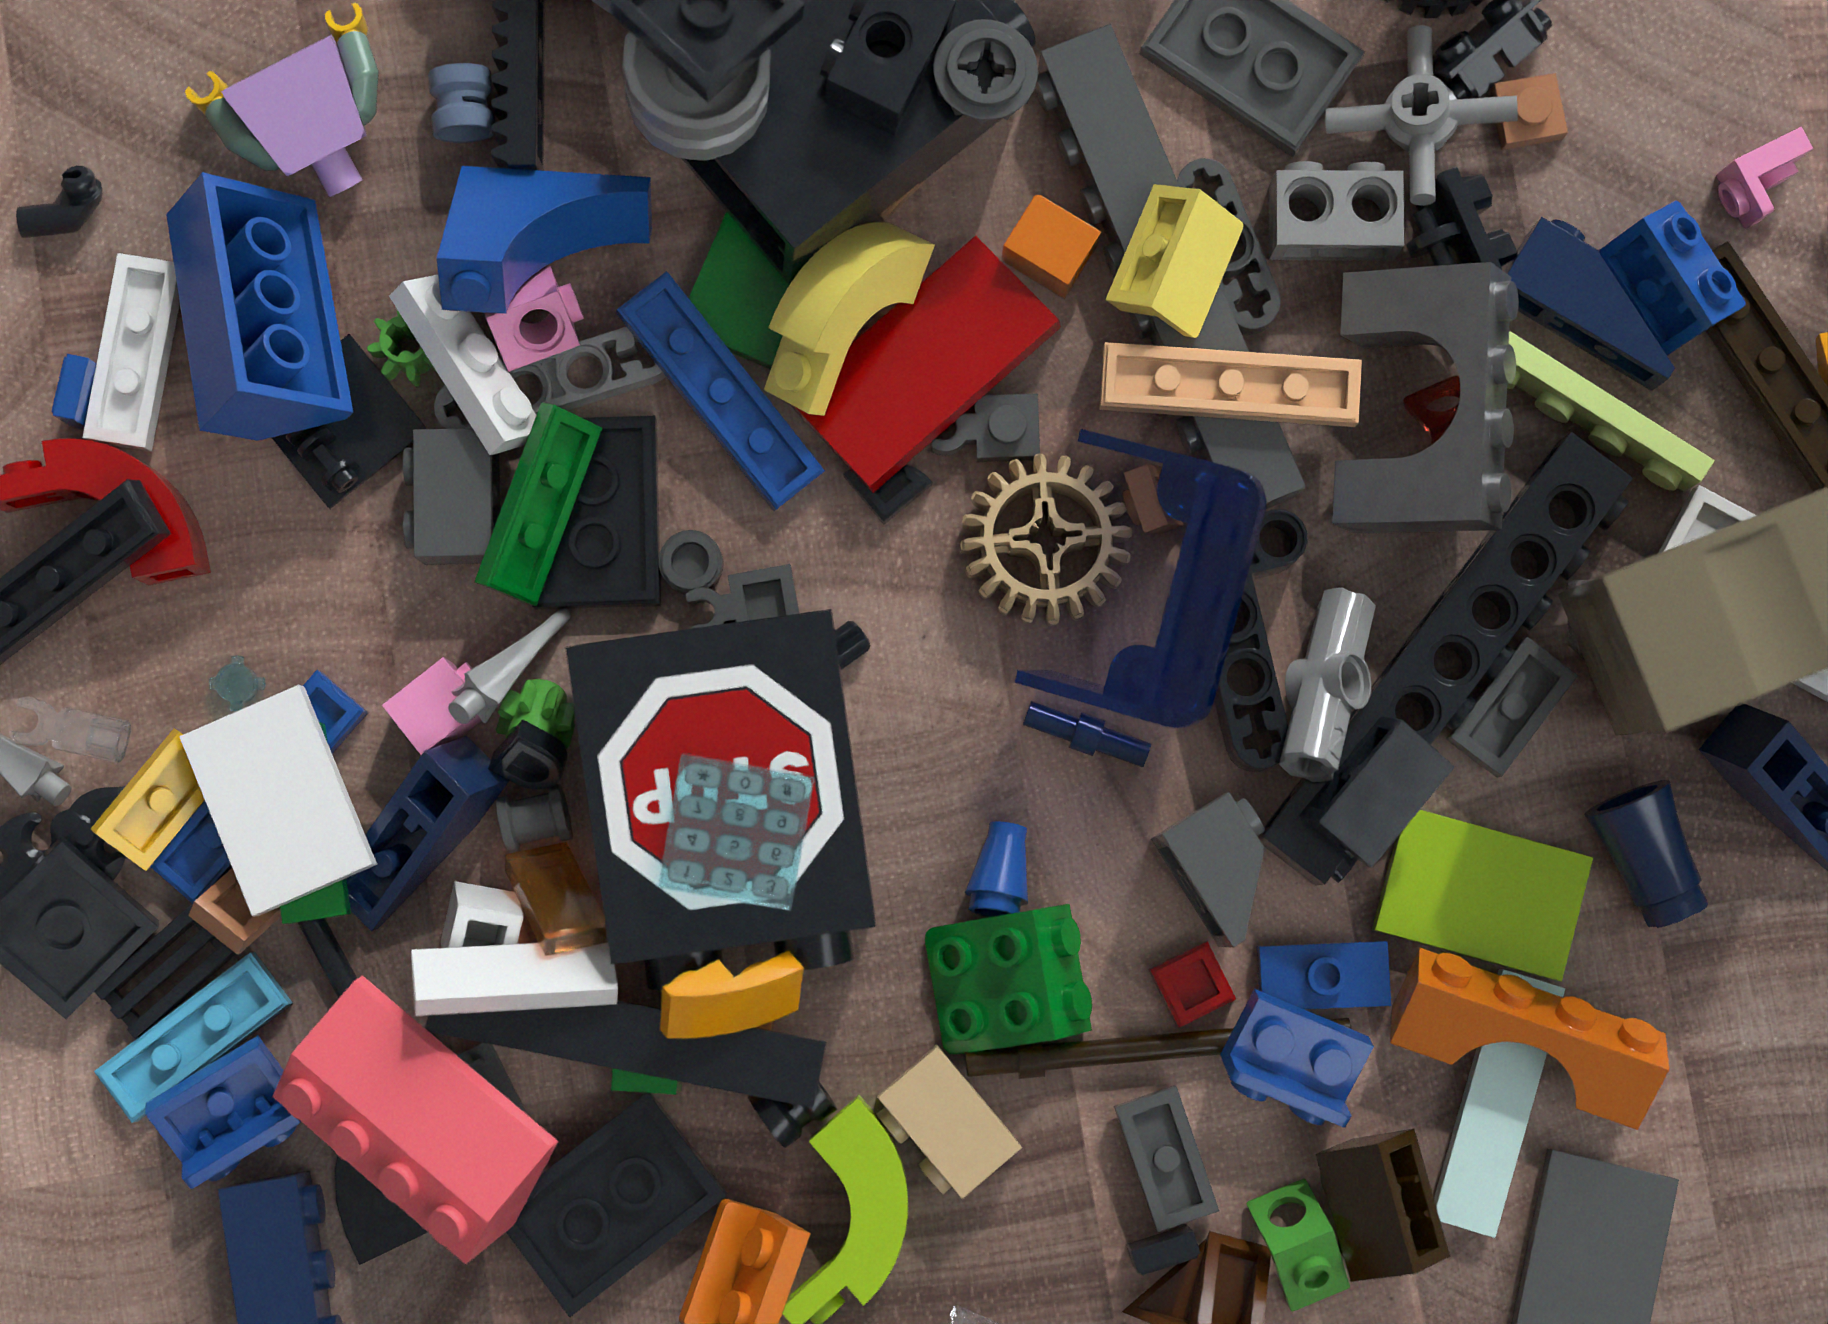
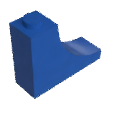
[437,166,652,314]

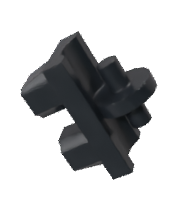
[1406,167,1518,270]

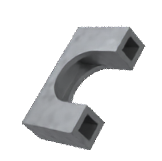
[1332,262,1518,533]

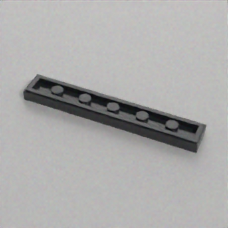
[425,1000,827,1108]

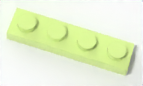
[1507,331,1715,491]

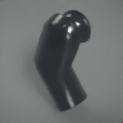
[16,166,102,238]

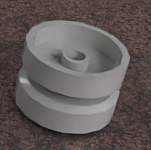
[622,31,771,161]

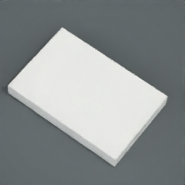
[179,685,377,916]

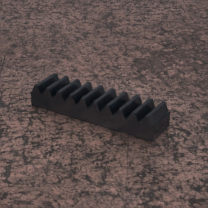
[491,0,545,171]

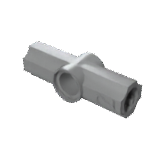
[1279,587,1376,782]

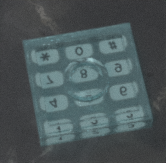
[658,754,815,910]

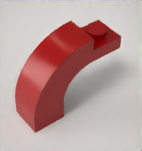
[0,439,211,585]

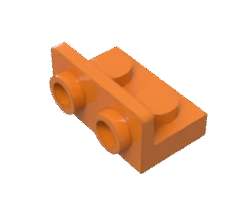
[679,1199,811,1324]

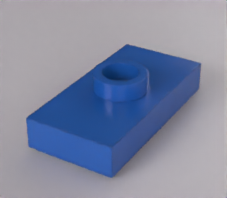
[1257,941,1391,1009]

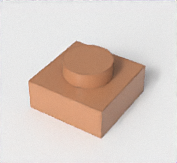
[1490,73,1568,150]
[1123,464,1184,534]
[189,868,281,955]

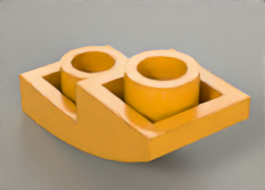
[660,950,804,1038]

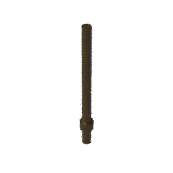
[965,1018,1351,1079]

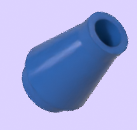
[965,821,1028,917]

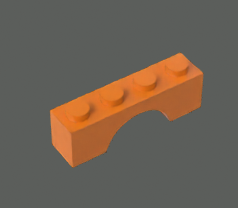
[1390,948,1669,1130]

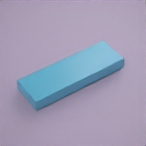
[94,952,293,1123]

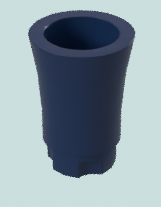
[1584,780,1708,928]

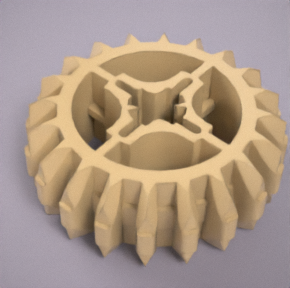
[960,454,1132,626]

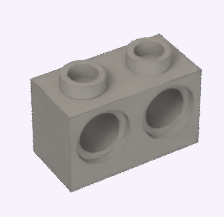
[1268,161,1404,261]

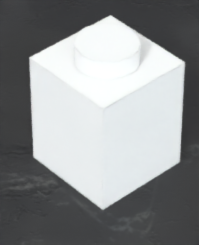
[440,881,523,948]

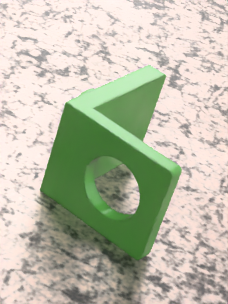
[1247,1179,1350,1312]

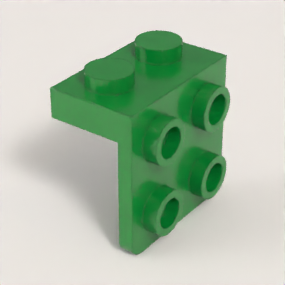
[925,904,1092,1055]

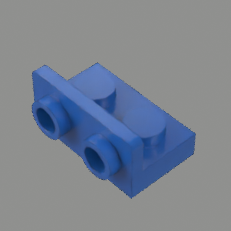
[1598,201,1745,356]
[1220,989,1374,1128]

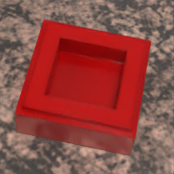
[1148,941,1236,1028]

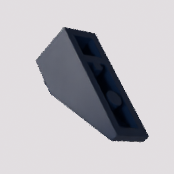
[1504,217,1675,391]
[1698,703,1828,871]
[346,736,509,932]

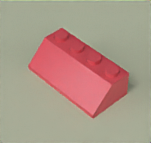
[273,976,558,1265]

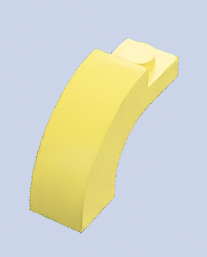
[764,222,935,416]

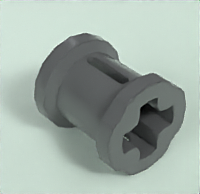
[496,784,573,853]

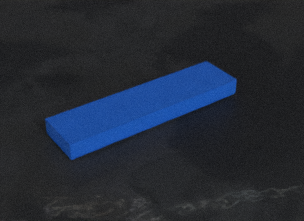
[616,271,825,511]
[150,670,369,904]

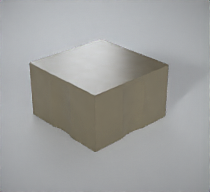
[1558,488,1828,736]

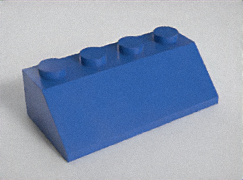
[166,172,353,441]

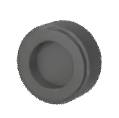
[659,530,723,595]

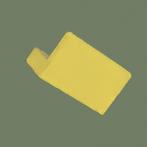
[1105,184,1243,338]

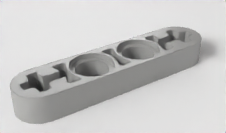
[434,327,666,429]

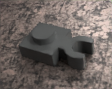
[932,394,1040,462]
[685,564,800,629]

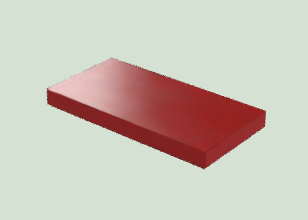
[790,235,1061,493]

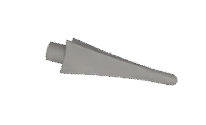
[448,608,571,724]
[0,734,72,806]

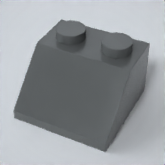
[1151,792,1265,948]

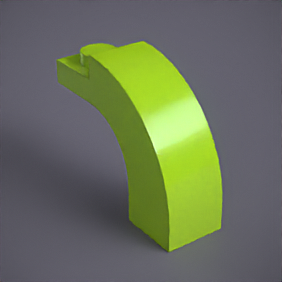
[782,1094,908,1324]

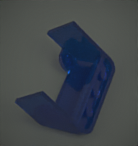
[1014,429,1266,728]

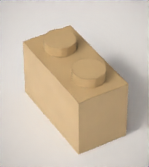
[876,1044,1022,1199]

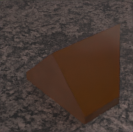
[1122,1231,1271,1324]

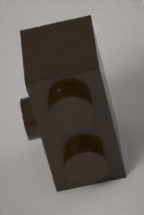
[1315,1128,1450,1282]

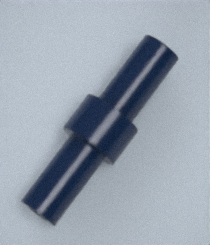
[1023,701,1151,767]

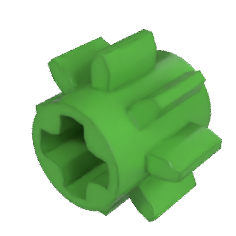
[367,310,437,387]
[495,679,576,749]

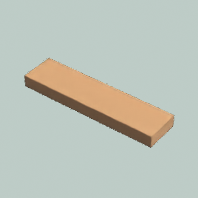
[1099,342,1362,427]

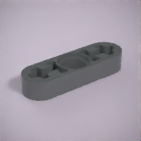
[1177,158,1281,335]

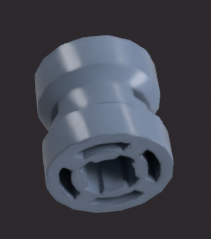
[428,63,495,143]

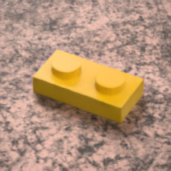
[91,728,205,871]

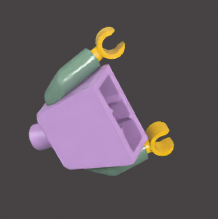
[185,3,379,197]

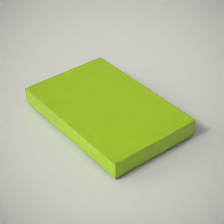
[1372,810,1593,982]

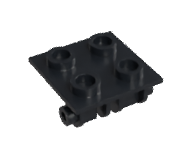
[271,333,427,509]

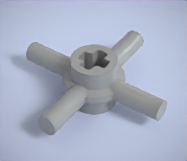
[1325,25,1518,205]

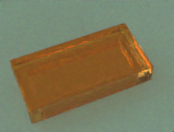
[505,842,608,956]

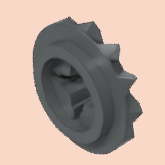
[933,19,1038,125]

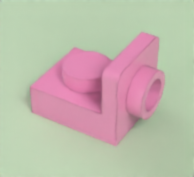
[1716,126,1813,229]

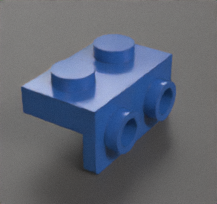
[145,1035,301,1189]

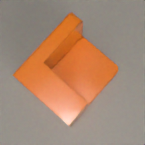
[1001,195,1101,299]

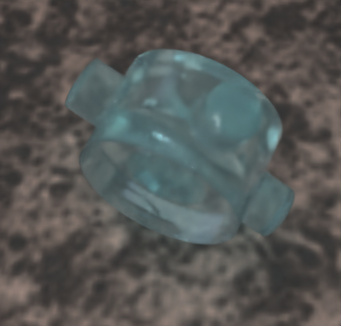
[208,656,266,711]

